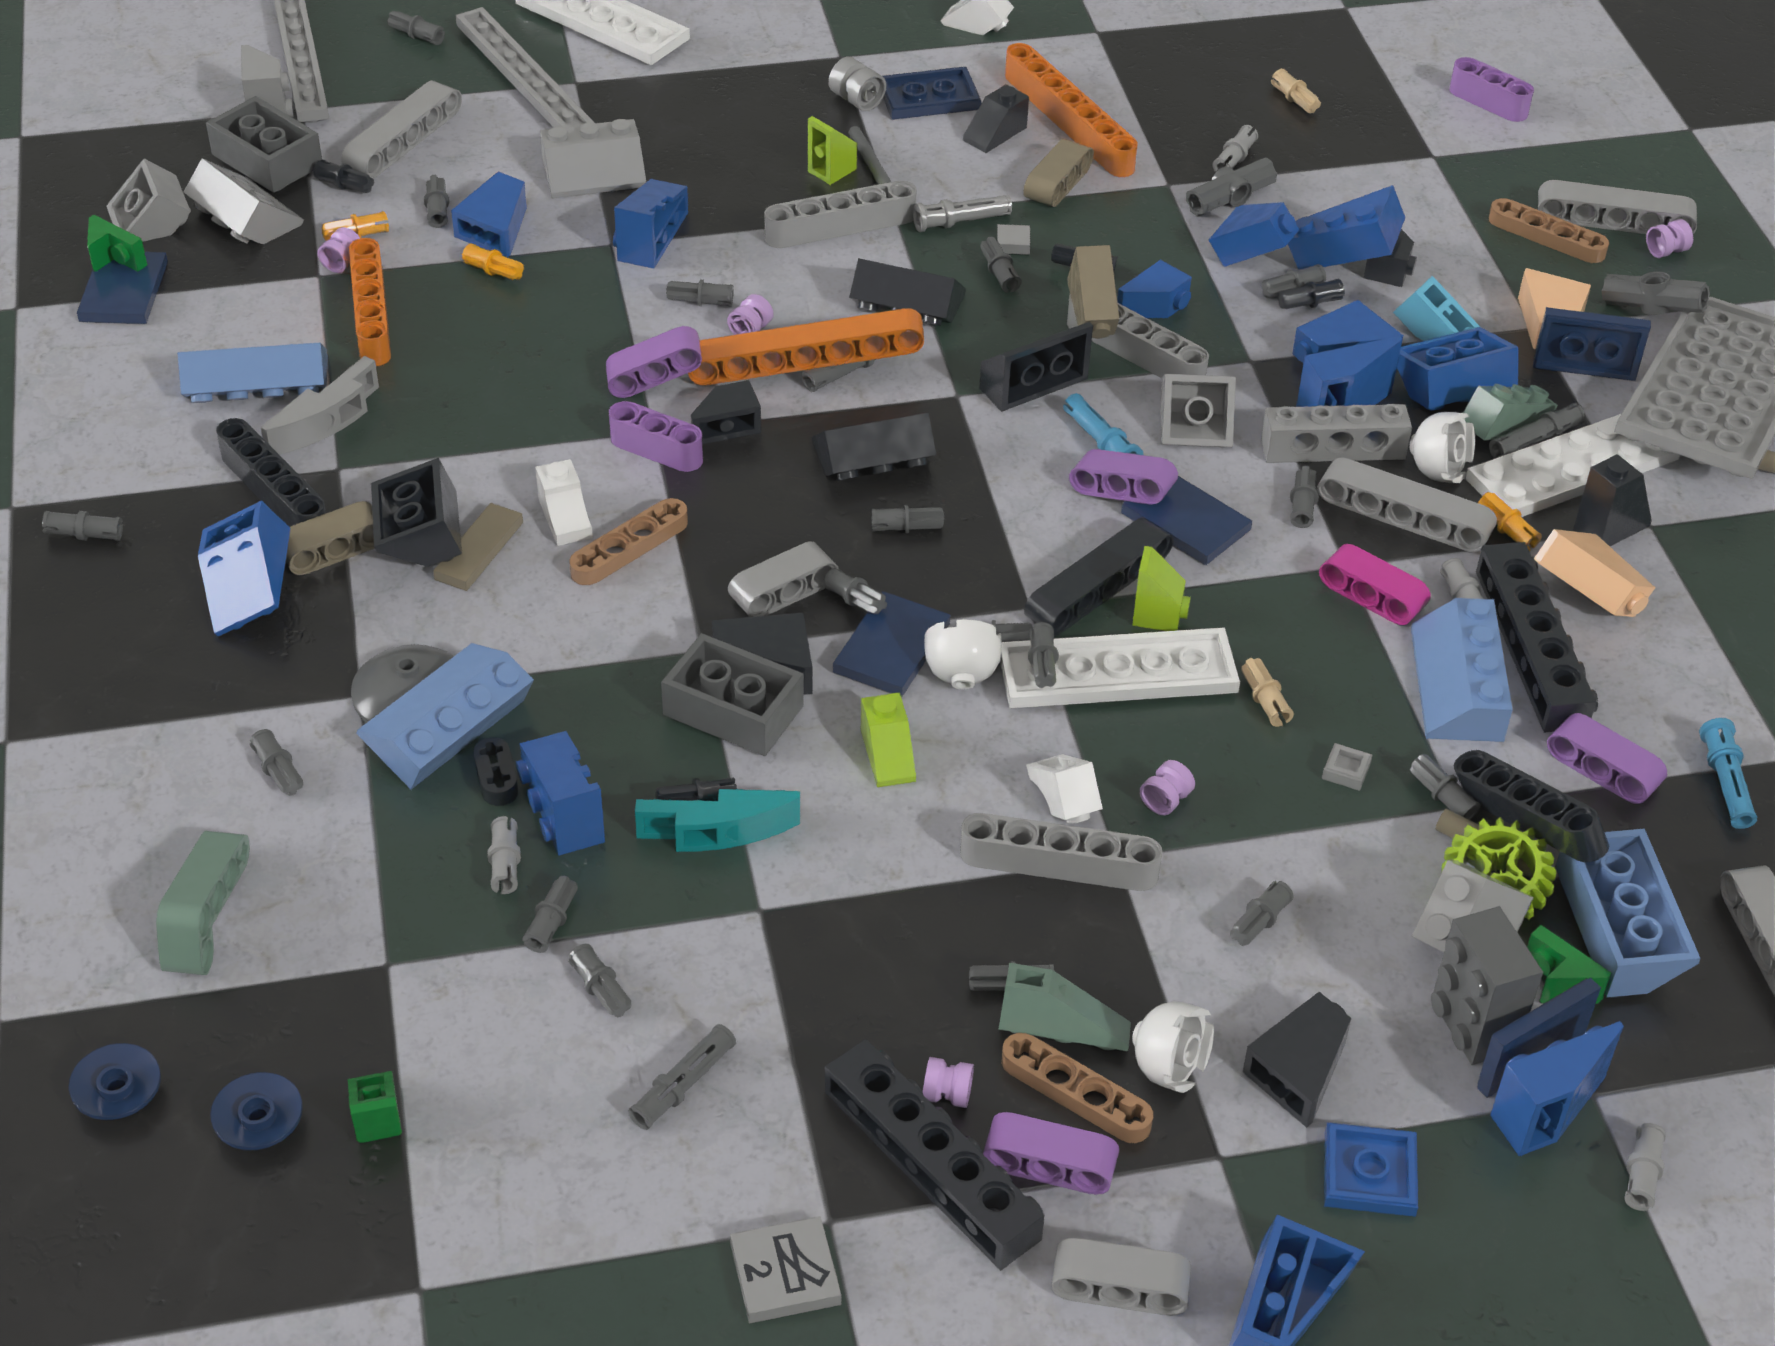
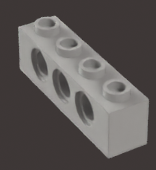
[1261,404,1412,463]

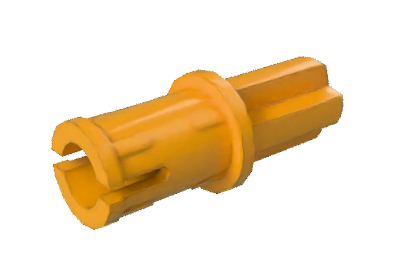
[322,211,389,241]
[462,243,524,280]
[1478,492,1542,551]

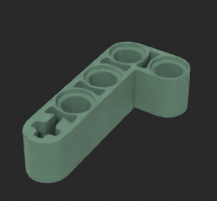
[156,831,250,975]

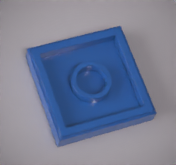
[1324,1122,1418,1217]

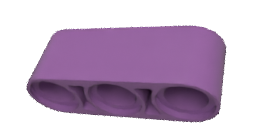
[1449,57,1534,122]
[606,326,702,398]
[609,401,703,472]
[1069,449,1178,504]
[1547,713,1667,804]
[983,1112,1119,1195]

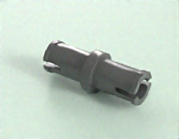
[42,511,123,541]

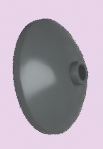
[351,644,454,723]

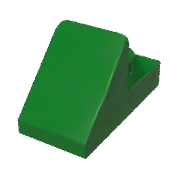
[87,215,147,272]
[1527,925,1612,1004]
[348,1071,402,1143]

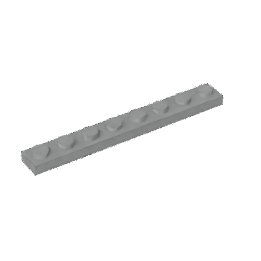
[274,0,329,123]
[456,7,594,127]

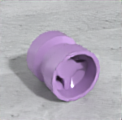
[1646,219,1693,258]
[317,227,360,273]
[727,294,774,335]
[1140,760,1195,816]
[923,1057,974,1108]

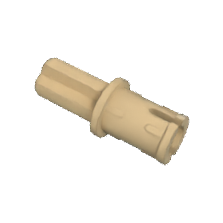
[1271,69,1321,113]
[1241,658,1294,727]

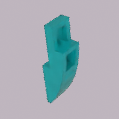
[635,789,800,852]

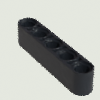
[216,418,326,527]
[1024,517,1174,635]
[1453,750,1610,862]

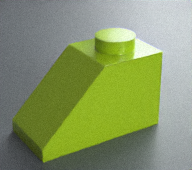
[808,116,857,185]
[1132,546,1191,631]
[860,692,916,788]

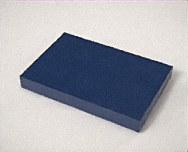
[883,66,981,120]
[77,252,168,324]
[1533,307,1651,381]
[1121,476,1252,565]
[833,591,951,697]
[1477,978,1601,1098]

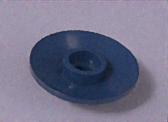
[68,1043,161,1120]
[210,1072,303,1150]

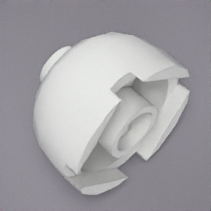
[1410,412,1475,483]
[925,619,1002,689]
[1132,1001,1214,1093]

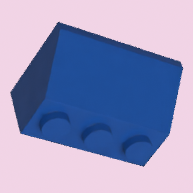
[1397,327,1518,410]

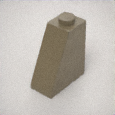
[1067,245,1119,339]

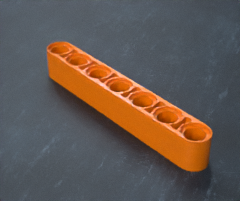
[1005,43,1138,177]
[688,309,924,385]

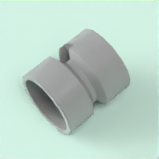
[829,57,886,111]

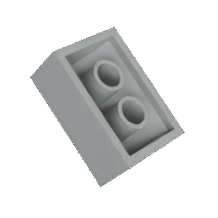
[540,119,646,199]
[184,158,304,244]

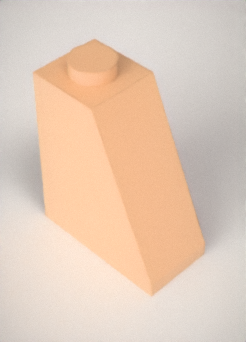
[1518,268,1591,349]
[1534,529,1656,617]

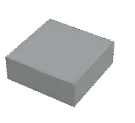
[997,224,1030,255]
[1322,743,1373,791]

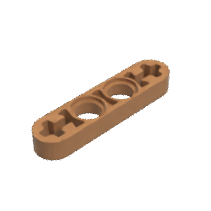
[1488,198,1609,263]
[569,498,688,585]
[1002,1033,1153,1143]

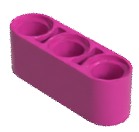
[1319,544,1431,625]

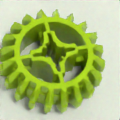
[1441,817,1556,920]

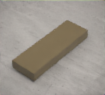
[433,503,523,591]

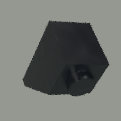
[963,84,1029,153]
[1364,229,1417,287]
[691,380,761,444]

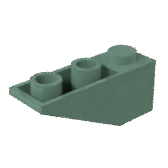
[1463,384,1558,440]
[999,963,1131,1051]

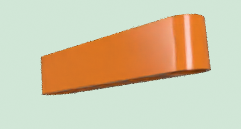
[349,238,391,367]

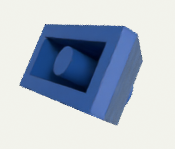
[1117,260,1192,318]

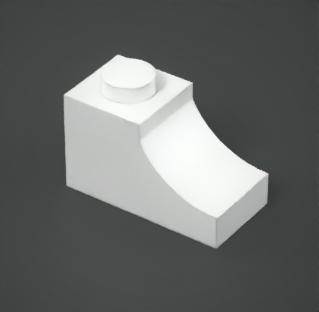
[535,459,593,546]
[1026,754,1103,823]

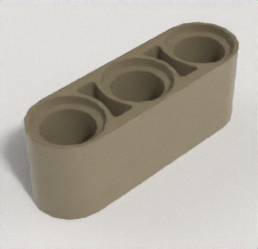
[1023,138,1094,207]
[285,501,375,575]

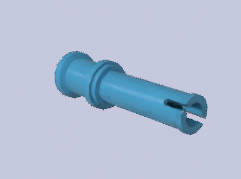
[1063,393,1144,455]
[1699,718,1757,829]

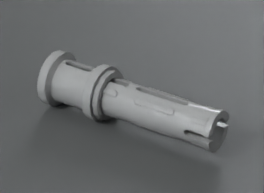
[913,194,1012,232]

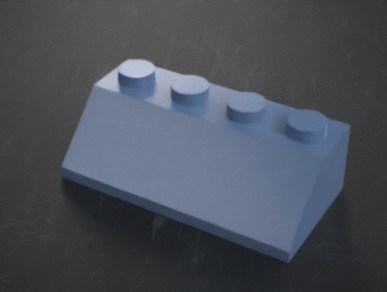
[177,342,328,403]
[1411,598,1513,742]
[356,643,534,789]
[1556,829,1701,998]

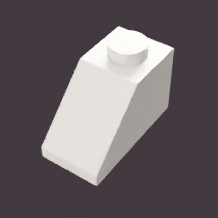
[941,0,1014,35]

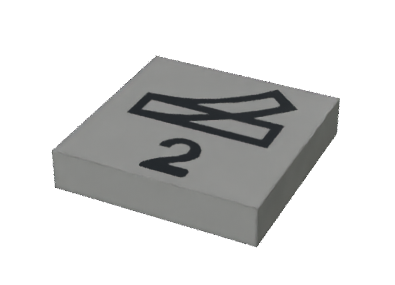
[730,1216,841,1324]

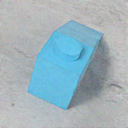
[1393,276,1480,341]

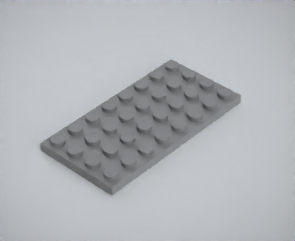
[1614,297,1775,479]

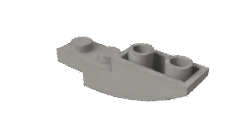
[261,356,379,455]

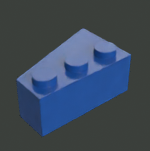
[613,179,688,269]
[1288,185,1406,270]
[516,731,605,856]
[1229,1215,1365,1346]

